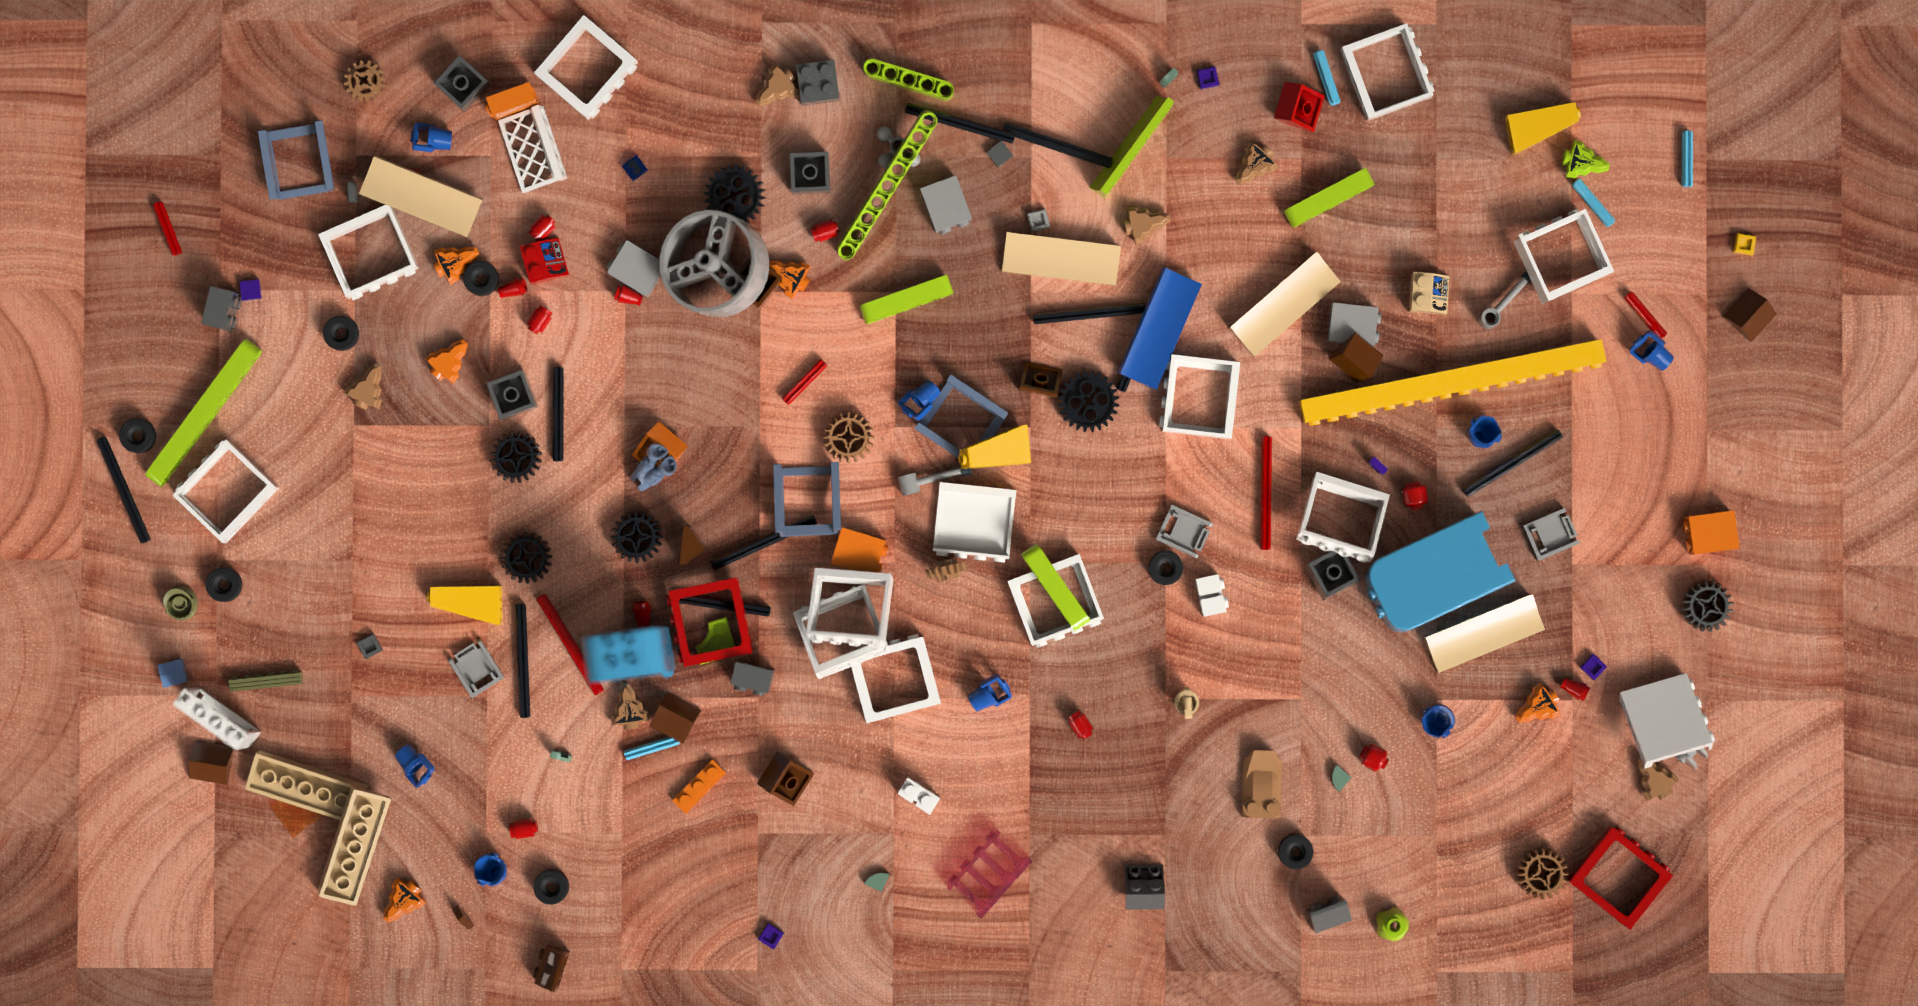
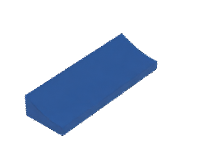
[1117,267,1202,389]

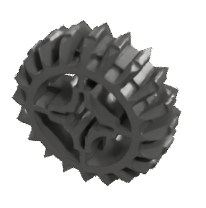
[1681,580,1734,632]

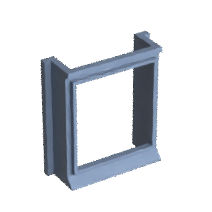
[258,120,334,200]
[914,375,1008,458]
[773,462,841,537]

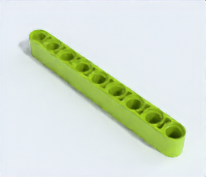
[837,110,937,260]
[145,339,262,487]

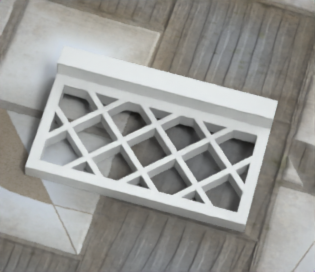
[498,105,567,193]

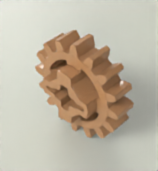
[344,60,386,103]
[925,558,967,582]

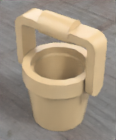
[1174,687,1199,719]

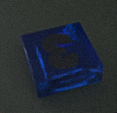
[622,155,649,182]

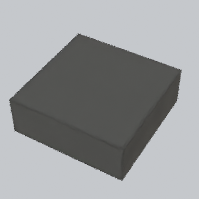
[986,141,1013,168]
[347,182,359,204]
[356,633,383,659]

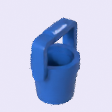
[410,123,452,152]
[1630,330,1674,371]
[898,380,941,421]
[968,674,1012,712]
[395,744,435,788]

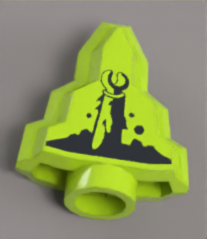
[1562,140,1610,178]

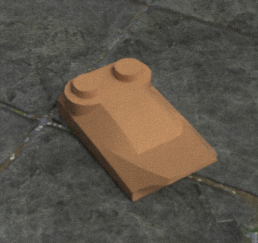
[1241,750,1282,818]

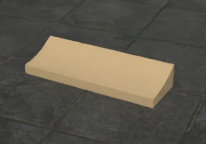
[359,155,483,237]
[1002,232,1121,286]
[1229,252,1341,357]
[1423,594,1545,673]
[245,750,370,820]
[317,784,391,906]

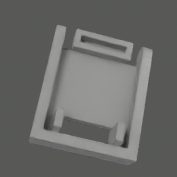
[1155,505,1213,559]
[1522,508,1580,561]
[448,639,505,698]

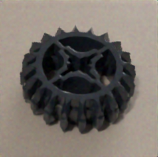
[490,431,542,483]
[611,511,663,563]
[500,532,553,584]

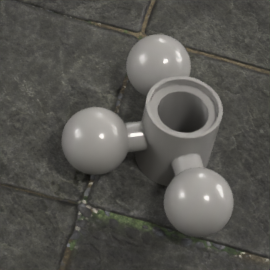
[877,126,921,168]

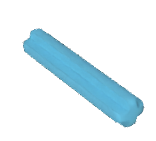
[1313,50,1340,106]
[1682,130,1693,187]
[1572,179,1615,227]
[624,737,680,760]

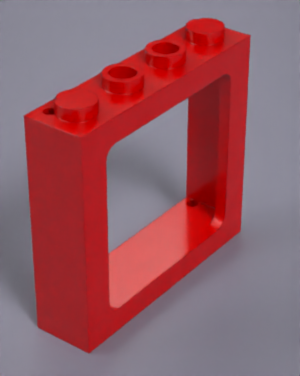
[666,577,753,667]
[1567,826,1673,930]

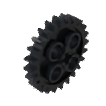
[704,164,766,224]
[1057,371,1119,433]

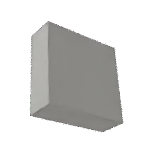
[1027,209,1050,232]

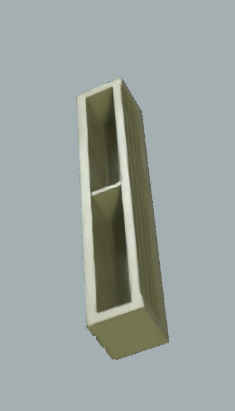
[228,670,304,692]

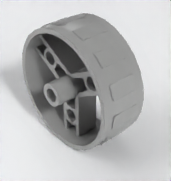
[659,210,769,317]

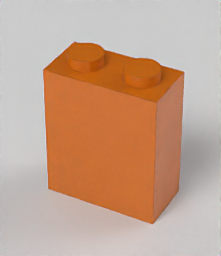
[485,82,540,121]
[1683,510,1740,555]
[831,527,888,573]

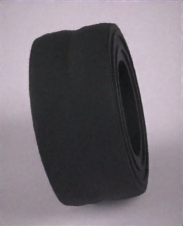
[463,261,499,296]
[323,316,359,351]
[119,418,156,453]
[1148,551,1183,585]
[206,567,242,602]
[1278,834,1314,869]
[533,869,569,905]

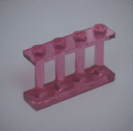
[947,830,1032,919]

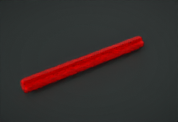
[1260,436,1272,550]
[536,594,604,695]

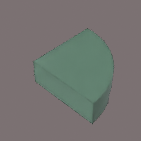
[1159,68,1178,88]
[550,750,572,762]
[1332,765,1352,792]
[864,872,890,892]

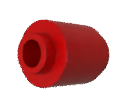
[528,214,556,241]
[810,219,840,242]
[526,305,553,334]
[1067,710,1094,740]
[509,817,538,839]

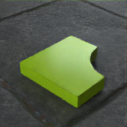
[695,617,735,665]

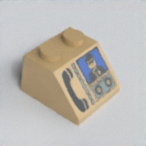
[1408,272,1449,315]

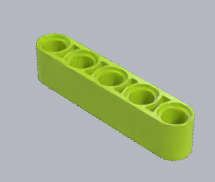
[863,59,954,101]
[1284,168,1375,228]
[859,275,954,324]
[1021,543,1091,631]

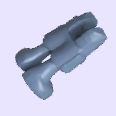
[630,444,677,492]

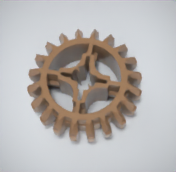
[823,411,875,463]
[1516,847,1569,900]

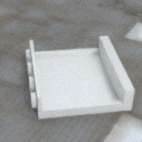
[933,482,1016,563]
[1619,673,1715,768]

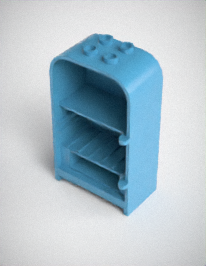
[1365,511,1515,633]
[582,626,676,683]

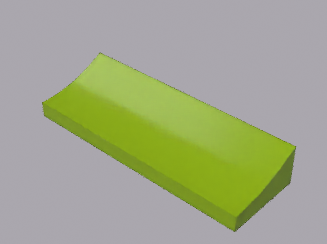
[1089,96,1174,199]

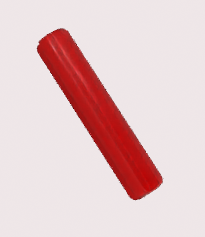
[153,201,182,256]
[1624,291,1667,339]
[782,359,827,405]

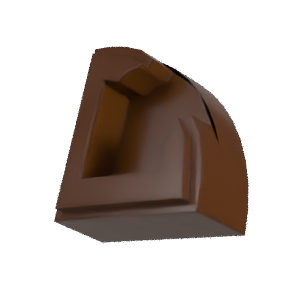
[453,905,475,930]

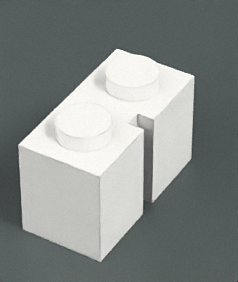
[1195,574,1229,617]
[897,777,940,815]

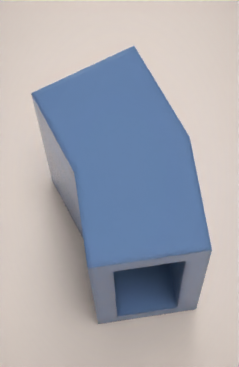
[158,659,189,688]

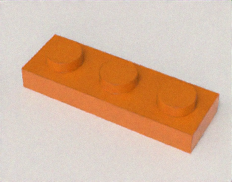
[672,759,727,814]

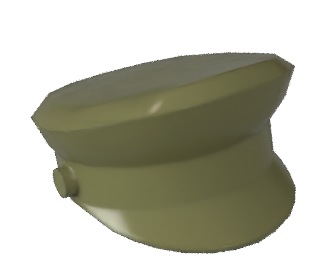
[163,586,198,621]

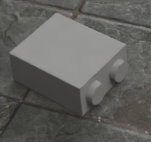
[920,176,972,235]
[607,240,661,298]
[1327,303,1381,346]

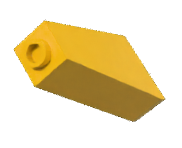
[1505,102,1581,155]
[958,425,1031,469]
[427,586,502,625]

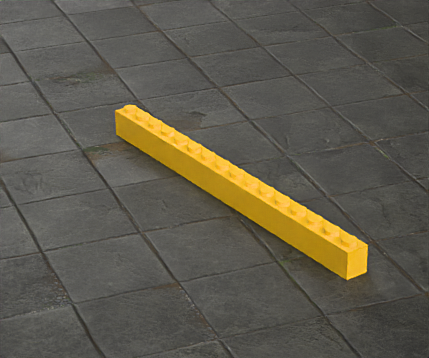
[1299,339,1607,426]

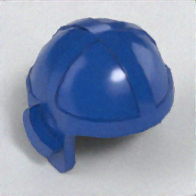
[1467,415,1502,448]
[1422,704,1455,738]
[474,852,507,886]

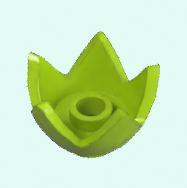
[1376,907,1409,941]

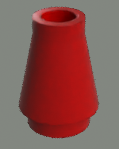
[498,277,528,298]
[614,284,643,306]
[632,601,651,630]
[1560,677,1590,701]

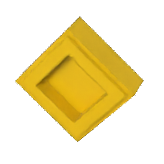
[1733,233,1756,256]

